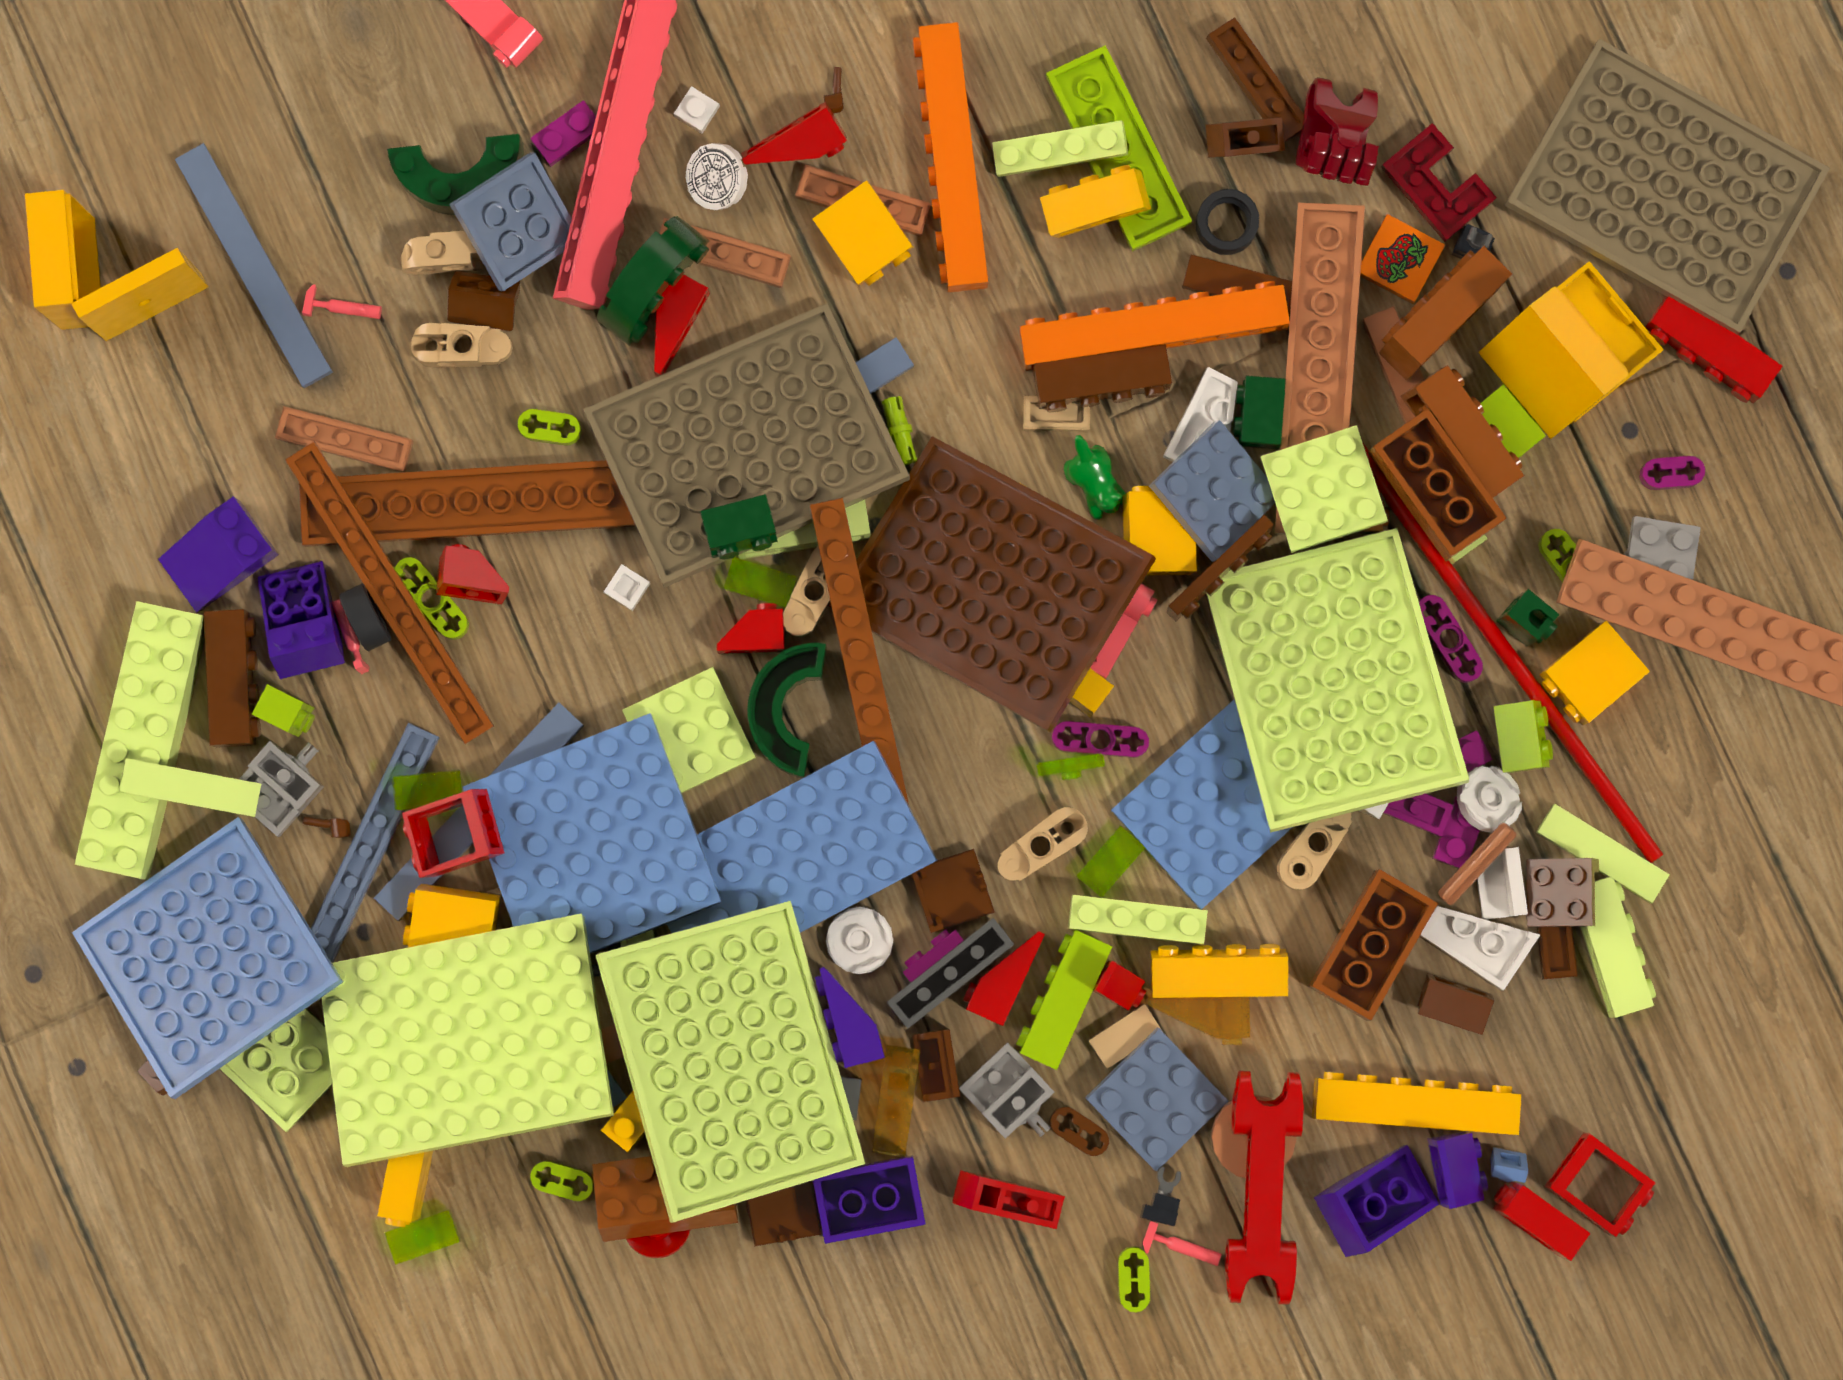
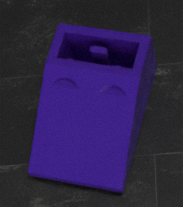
[258,561,345,679]
[815,967,885,1068]

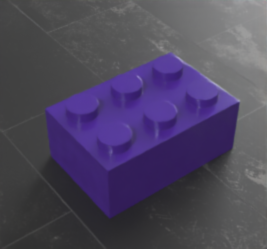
[813,1155,926,1244]

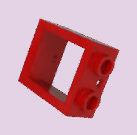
[402,789,505,878]
[1544,1132,1656,1237]
[1493,1182,1590,1261]

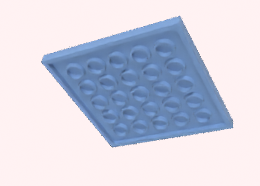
[462,713,722,954]
[72,817,343,1099]

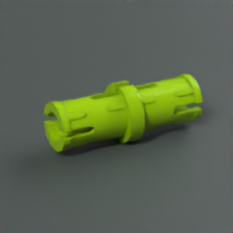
[881,396,917,465]

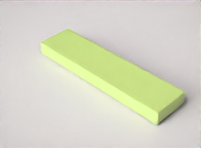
[119,758,261,817]
[1536,804,1670,903]

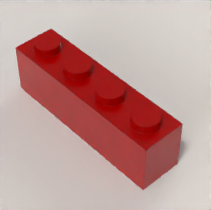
[1645,296,1783,403]

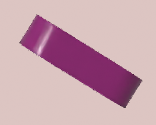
[1639,456,1706,490]

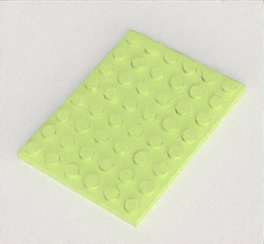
[1206,528,1469,833]
[596,901,865,1223]
[322,913,614,1167]

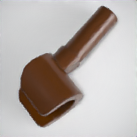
[824,67,844,114]
[303,816,351,838]

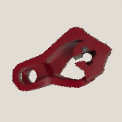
[1296,77,1379,186]

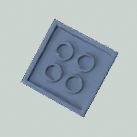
[450,152,572,291]
[1149,420,1275,562]
[1085,1027,1228,1171]

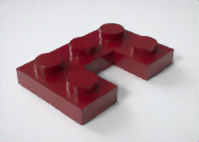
[1381,123,1497,242]

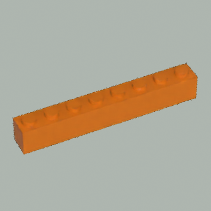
[913,22,988,293]
[1019,281,1290,371]

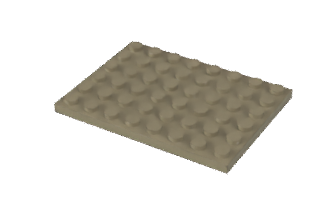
[1505,39,1830,335]
[583,303,910,588]

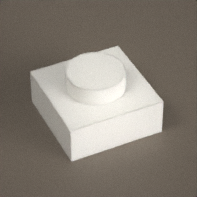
[674,86,720,134]
[604,564,651,611]

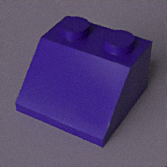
[1427,1131,1488,1209]

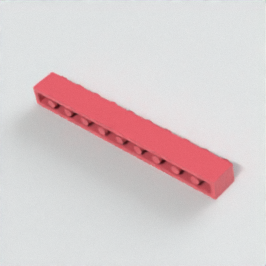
[553,0,677,310]

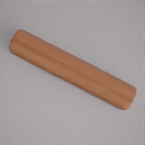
[1438,822,1517,905]

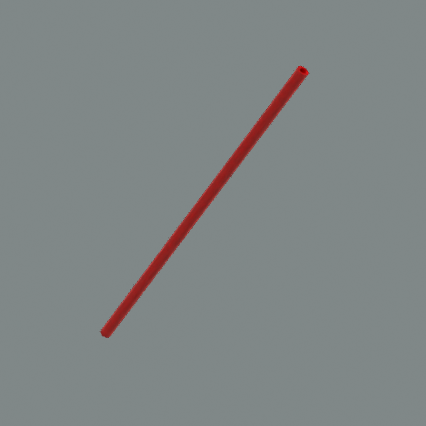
[1350,425,1663,863]

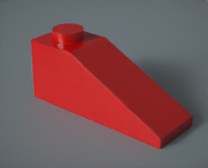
[741,101,847,165]
[654,274,710,377]
[963,931,1045,1026]
[952,1170,1065,1229]

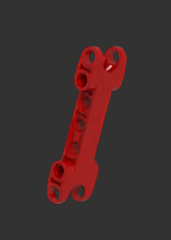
[1225,1071,1304,1305]

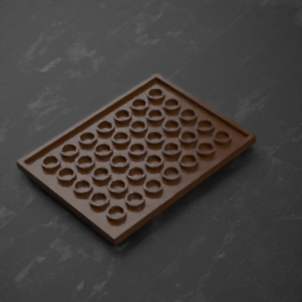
[828,436,1156,733]

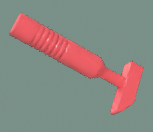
[302,284,382,319]
[332,599,370,674]
[1142,1221,1222,1266]

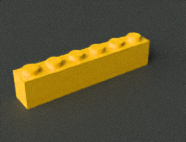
[1312,1072,1522,1135]

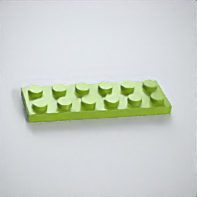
[1046,45,1192,252]

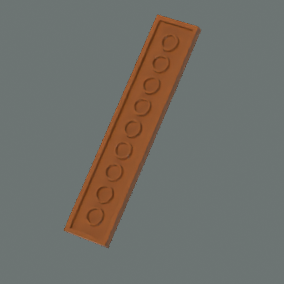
[299,460,636,547]

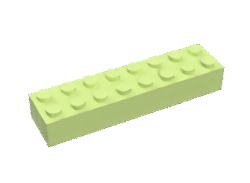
[74,601,205,880]

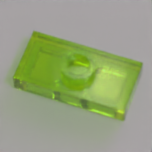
[723,557,797,608]
[1036,753,1105,780]
[392,769,462,810]
[1076,826,1145,898]
[385,1209,461,1265]

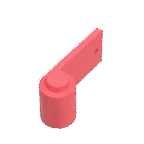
[444,0,544,68]
[1090,583,1157,679]

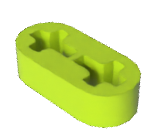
[518,409,582,446]
[530,1161,594,1201]
[1118,1246,1150,1313]

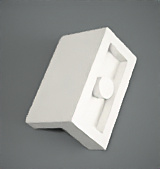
[1477,847,1528,920]

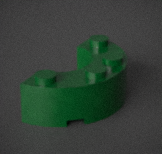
[387,134,524,215]
[597,216,710,346]
[747,643,827,778]

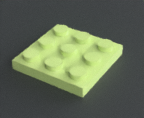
[1260,425,1388,553]
[622,667,756,793]
[220,1008,332,1132]

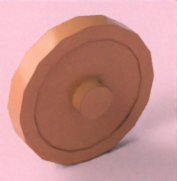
[1211,1094,1297,1178]

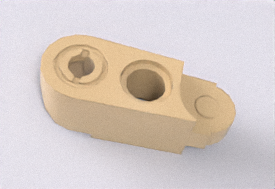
[401,231,483,275]
[411,323,513,368]
[783,546,831,637]
[997,807,1088,881]
[1277,813,1352,890]

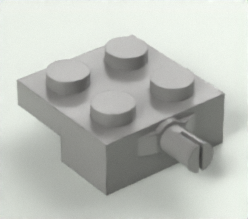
[1624,516,1701,580]
[239,741,324,837]
[959,1042,1055,1139]

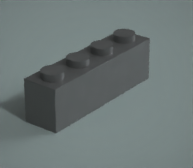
[887,918,1014,1029]

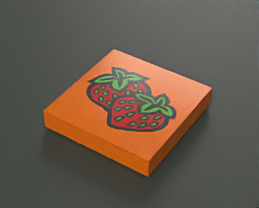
[1361,214,1445,304]

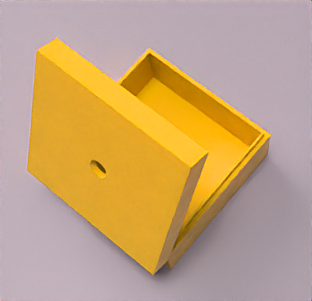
[25,190,209,341]
[1478,261,1664,439]

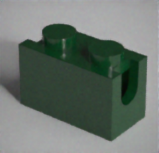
[1233,375,1286,450]
[700,494,778,560]
[1496,589,1560,647]

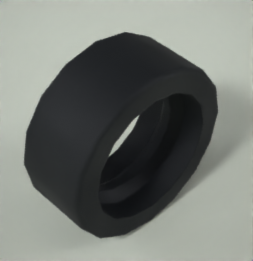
[1195,189,1259,255]
[340,583,391,651]

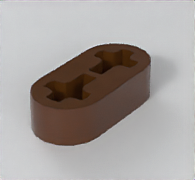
[1050,1107,1109,1156]

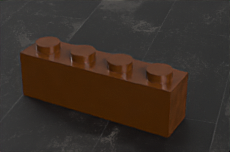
[1033,344,1172,412]
[204,609,261,748]

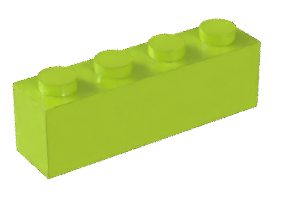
[1016,930,1113,1070]

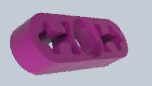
[1419,595,1483,683]
[1052,721,1149,758]

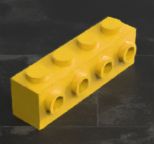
[1151,944,1288,998]

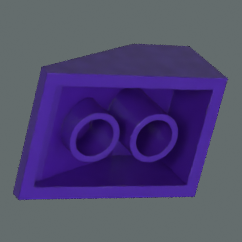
[158,496,279,613]
[1314,1145,1439,1257]

